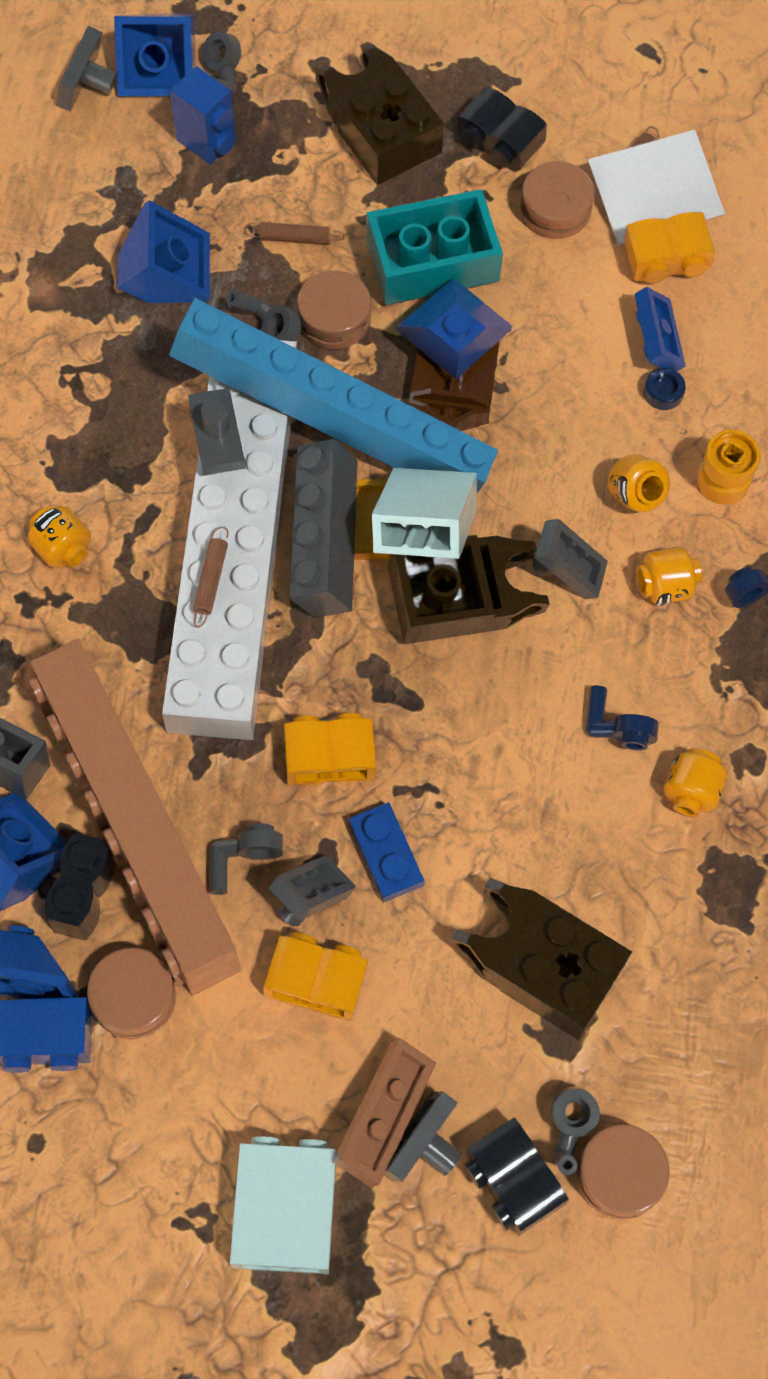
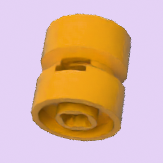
[697,429,761,505]

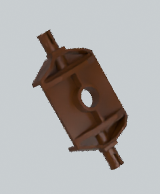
[409,341,500,431]

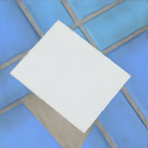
[588,130,725,245]

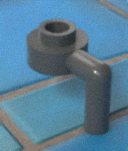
[203,31,241,96]
[226,290,301,341]
[209,824,283,895]
[551,1087,600,1175]

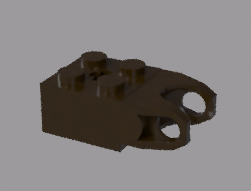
[315,42,444,185]
[387,535,550,644]
[451,878,632,1041]

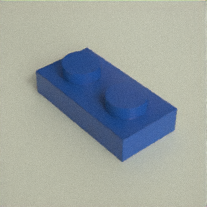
[634,286,686,371]
[348,803,425,903]

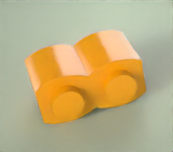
[624,212,715,283]
[284,713,376,785]
[264,932,368,1021]

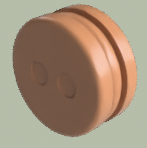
[520,161,594,239]
[297,270,371,350]
[87,947,176,1039]
[577,1125,670,1219]

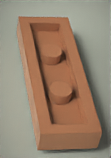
[332,1037,436,1188]

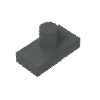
[57,26,117,112]
[188,388,245,476]
[533,519,608,599]
[269,855,356,926]
[384,1091,461,1182]

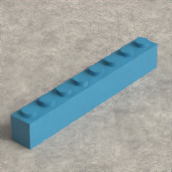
[169,298,498,493]

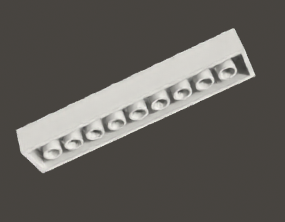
[162,340,297,740]

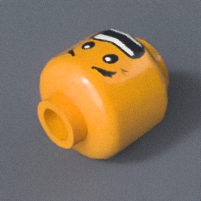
[608,454,670,512]
[28,506,91,568]
[636,547,702,606]
[664,748,728,817]

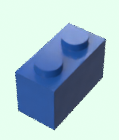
[170,66,236,165]
[0,997,92,1073]

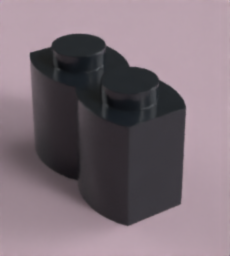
[457,87,547,171]
[45,833,114,941]
[464,1117,569,1236]

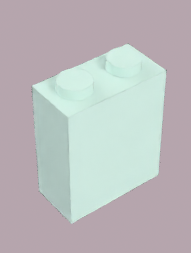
[372,468,477,559]
[230,1137,336,1274]

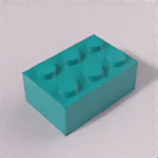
[366,189,503,305]

